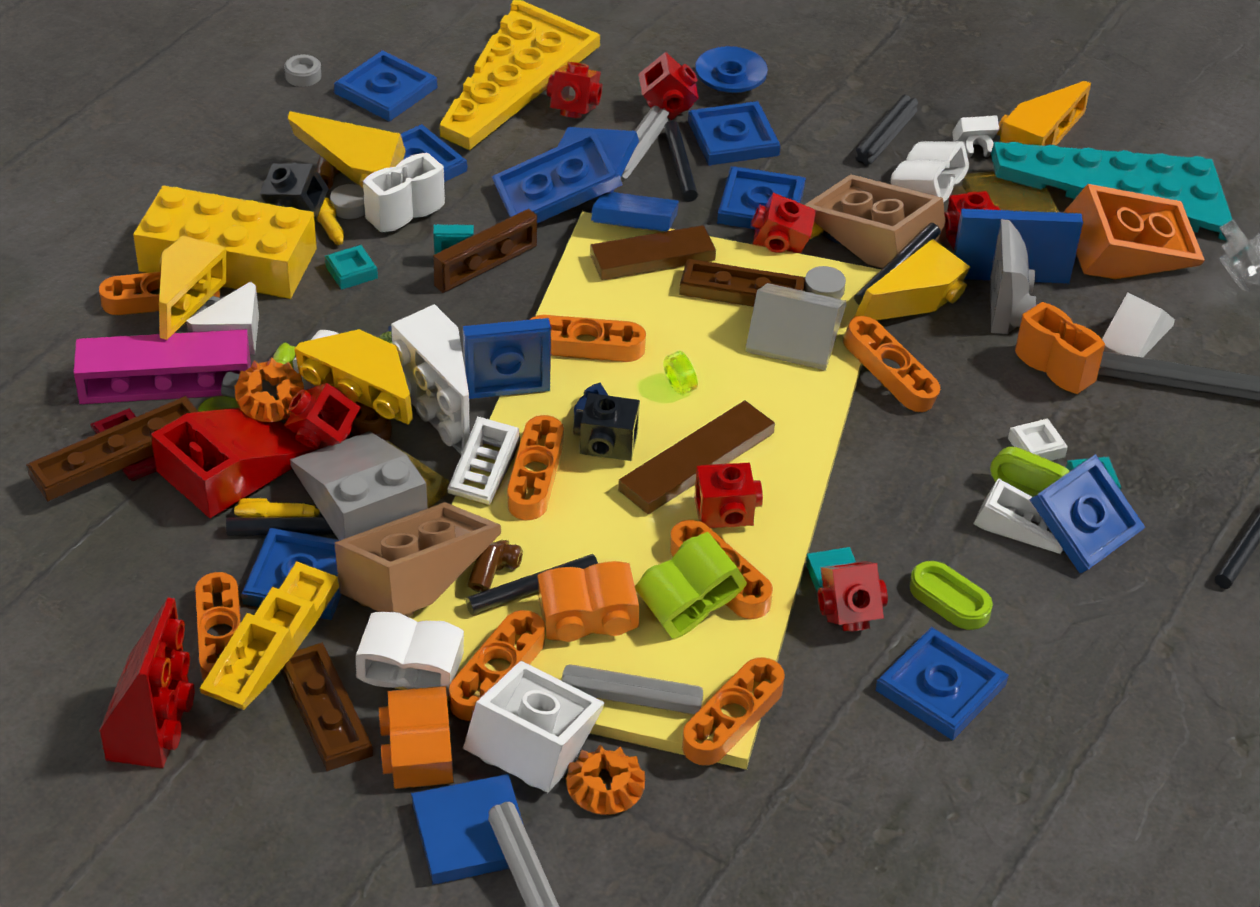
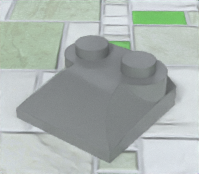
[990,219,1036,334]

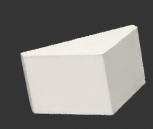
[186,282,259,355]
[1102,292,1175,357]

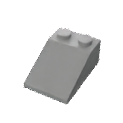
[290,431,427,541]

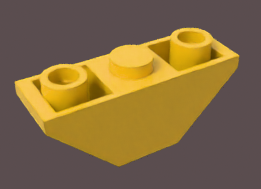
[294,329,413,425]

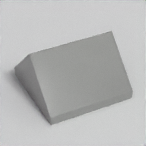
[746,283,847,370]

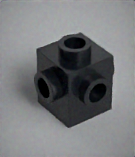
[260,162,329,219]
[573,393,640,461]

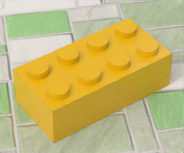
[133,185,317,299]

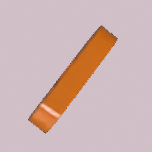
[99,272,220,315]
[530,315,646,362]
[843,316,941,412]
[507,415,564,520]
[670,520,773,619]
[195,572,241,682]
[449,610,545,721]
[682,657,785,765]

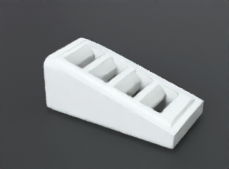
[448,416,520,505]
[973,479,1063,554]

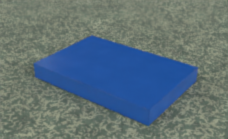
[492,130,623,223]
[954,209,1083,283]

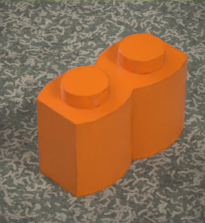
[1015,302,1105,394]
[538,561,639,642]
[379,686,454,789]

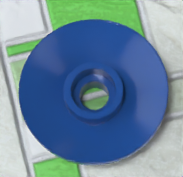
[695,46,768,93]

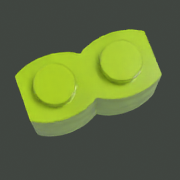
[635,532,747,639]

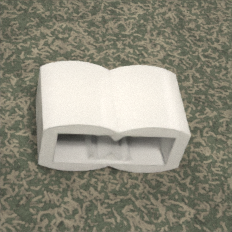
[891,141,969,203]
[363,153,445,232]
[356,612,464,696]

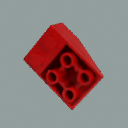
[151,408,315,518]
[100,598,195,769]

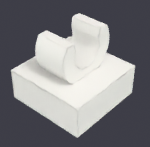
[952,116,999,158]

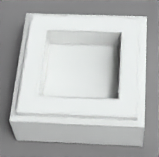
[1008,418,1068,461]

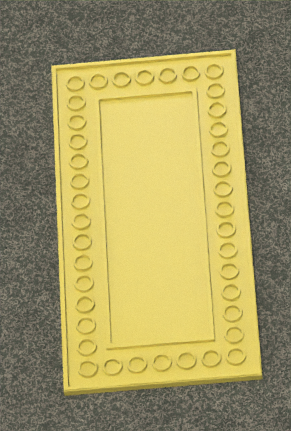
[396,211,882,770]

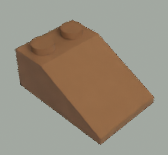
[805,174,947,269]
[334,502,501,617]

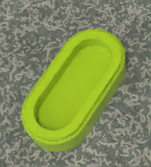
[990,447,1070,497]
[909,561,993,630]

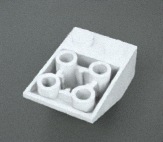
[391,304,470,455]

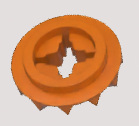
[234,357,304,422]
[566,744,645,815]

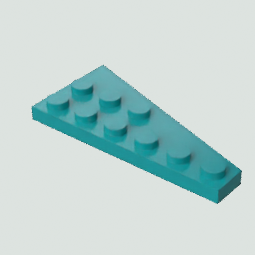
[991,142,1236,242]

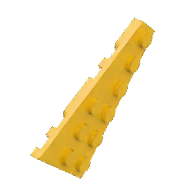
[439,0,600,150]

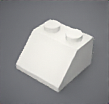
[463,661,605,793]

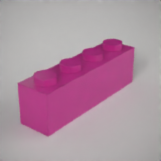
[74,329,251,404]

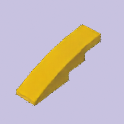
[200,561,339,710]

